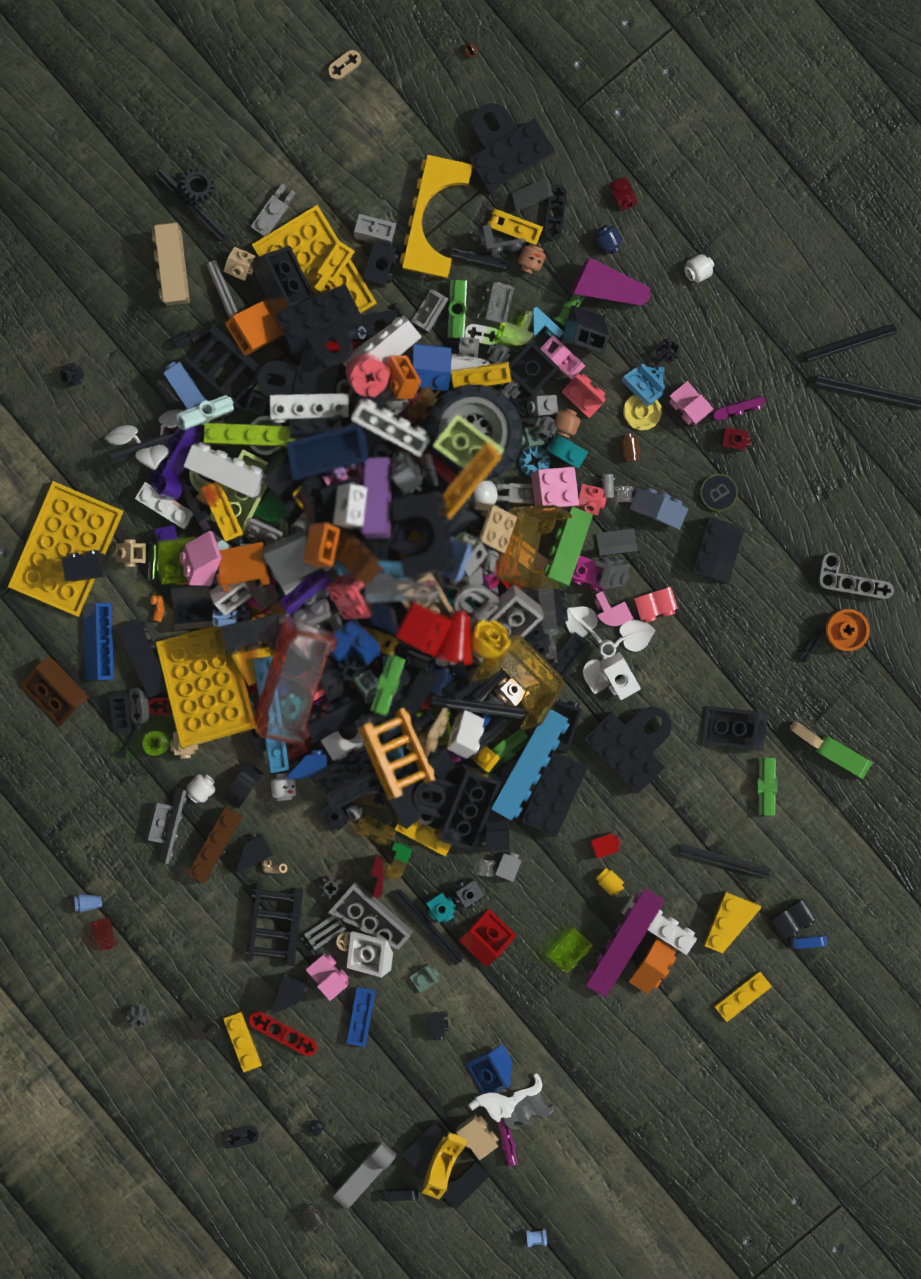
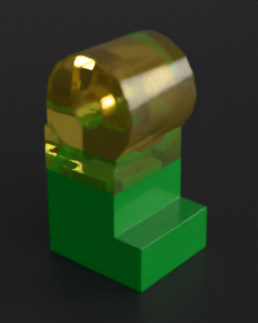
[387,841,413,880]

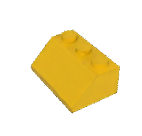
[232,617,284,686]

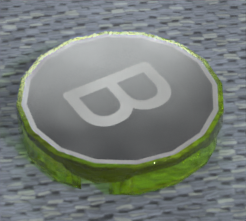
[700,474,738,512]

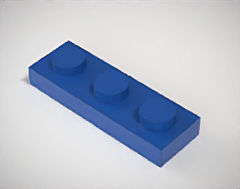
[347,986,376,1047]

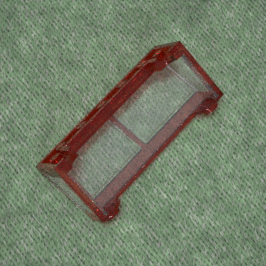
[254,616,337,746]

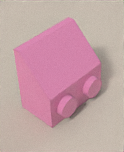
[179,531,221,586]

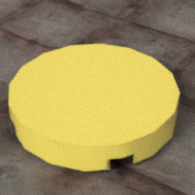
[623,394,662,431]

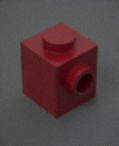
[721,427,751,451]

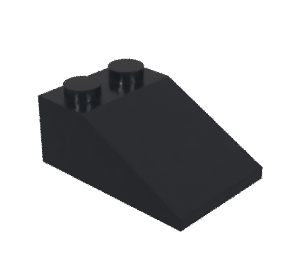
[702,706,768,751]

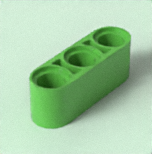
[815,735,872,779]

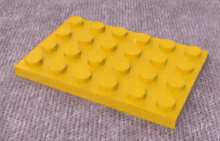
[252,205,377,314]
[8,481,124,617]
[156,626,256,749]

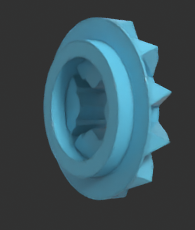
[519,447,550,476]

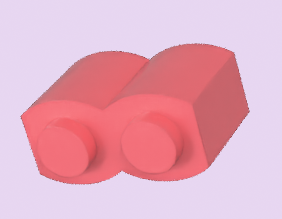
[634,587,678,623]

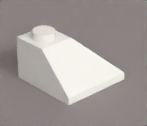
[347,931,393,978]

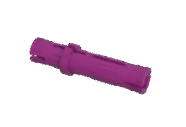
[497,1118,518,1166]

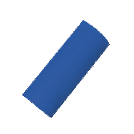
[83,603,114,680]

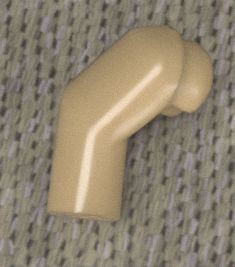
[261,859,287,874]

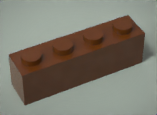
[335,528,383,586]
[188,806,244,883]

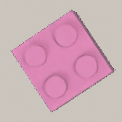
[531,467,579,511]

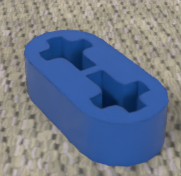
[790,935,828,949]

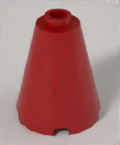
[433,610,472,665]

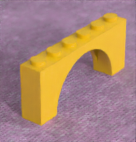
[400,155,473,279]

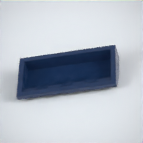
[287,424,368,480]

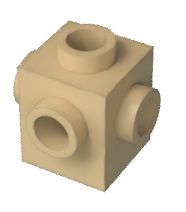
[224,247,255,281]
[115,540,146,567]
[494,676,528,706]
[170,732,198,759]

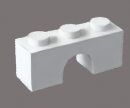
[135,482,194,530]
[321,719,365,761]

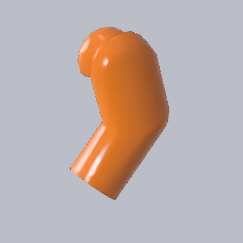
[150,595,165,622]

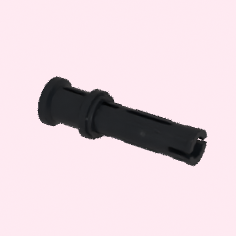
[383,707,438,752]

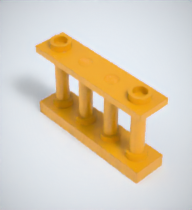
[358,708,435,800]

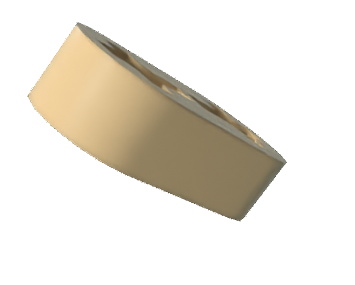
[329,50,361,80]
[789,720,823,749]

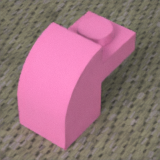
[540,336,585,380]
[594,591,633,626]

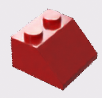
[395,601,453,656]
[459,909,516,967]

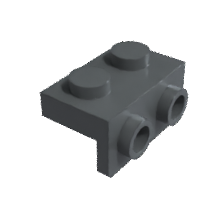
[595,556,630,589]

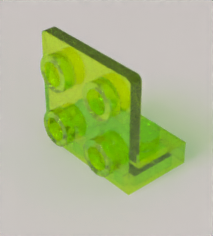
[157,537,196,584]

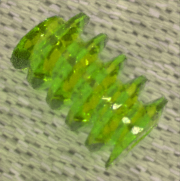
[142,730,170,756]

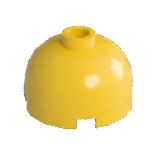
[471,619,511,659]

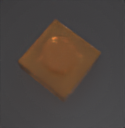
[196,481,223,508]

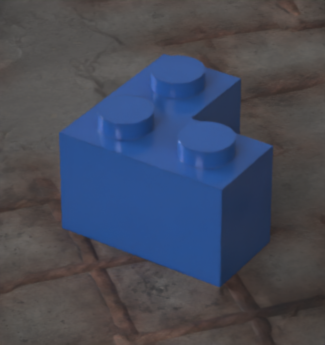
[324,619,381,665]

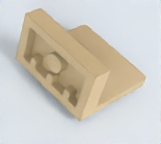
[474,502,517,553]
[406,708,449,758]

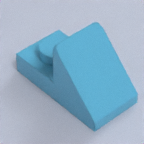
[533,307,564,340]

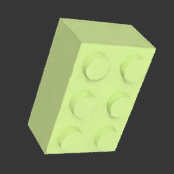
[433,414,504,469]

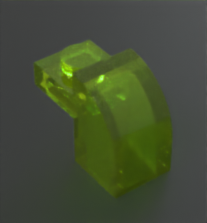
[494,310,534,347]

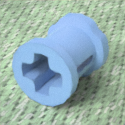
[526,1229,547,1247]

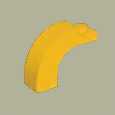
[422,1133,467,1199]

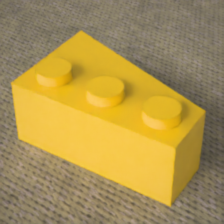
[704,891,762,953]

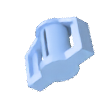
[212,610,238,627]

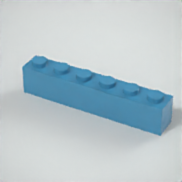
[491,708,569,820]

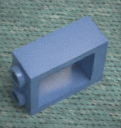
[164,362,207,410]

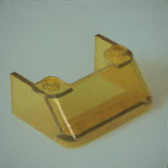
[496,505,572,589]
[472,635,564,730]

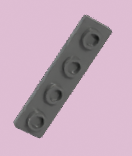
[145,787,187,865]

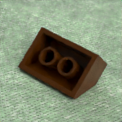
[20,656,89,727]

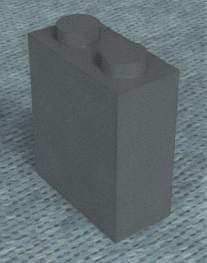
[262,528,323,586]

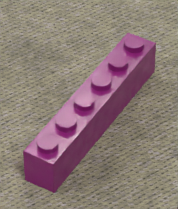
[586,888,665,997]

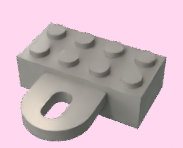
[454,584,544,669]

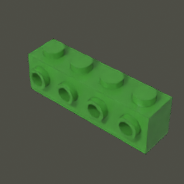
[543,506,593,588]

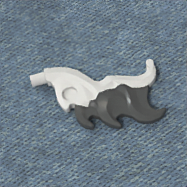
[468,1073,555,1130]

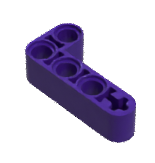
[150,425,203,500]

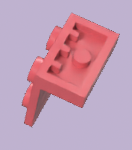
[561,373,606,418]
[326,573,372,620]

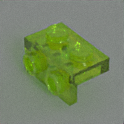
[546,925,592,973]

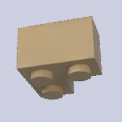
[456,1114,499,1160]

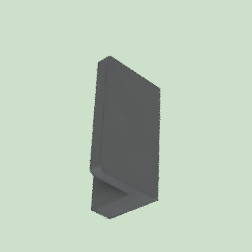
[596,529,638,556]

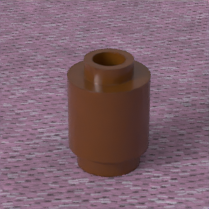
[619,434,641,462]

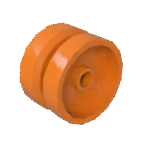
[825,609,870,651]

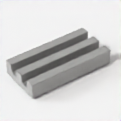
[304,915,347,950]

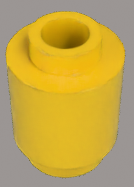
[596,868,624,896]

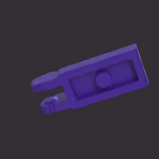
[279,569,330,615]

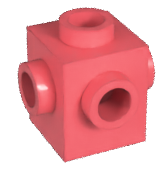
[576,484,606,515]

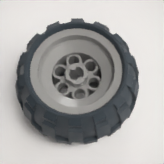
[425,384,523,482]

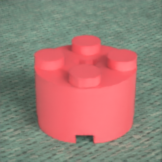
[346,353,389,397]

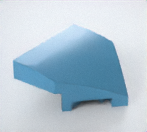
[621,364,665,408]

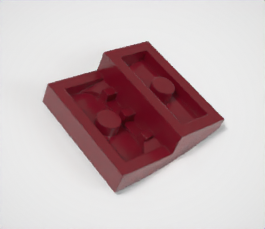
[371,854,385,898]

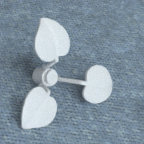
[105,410,186,469]
[566,606,655,694]

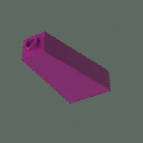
[570,258,651,306]

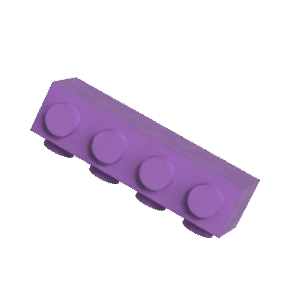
[360,458,392,539]

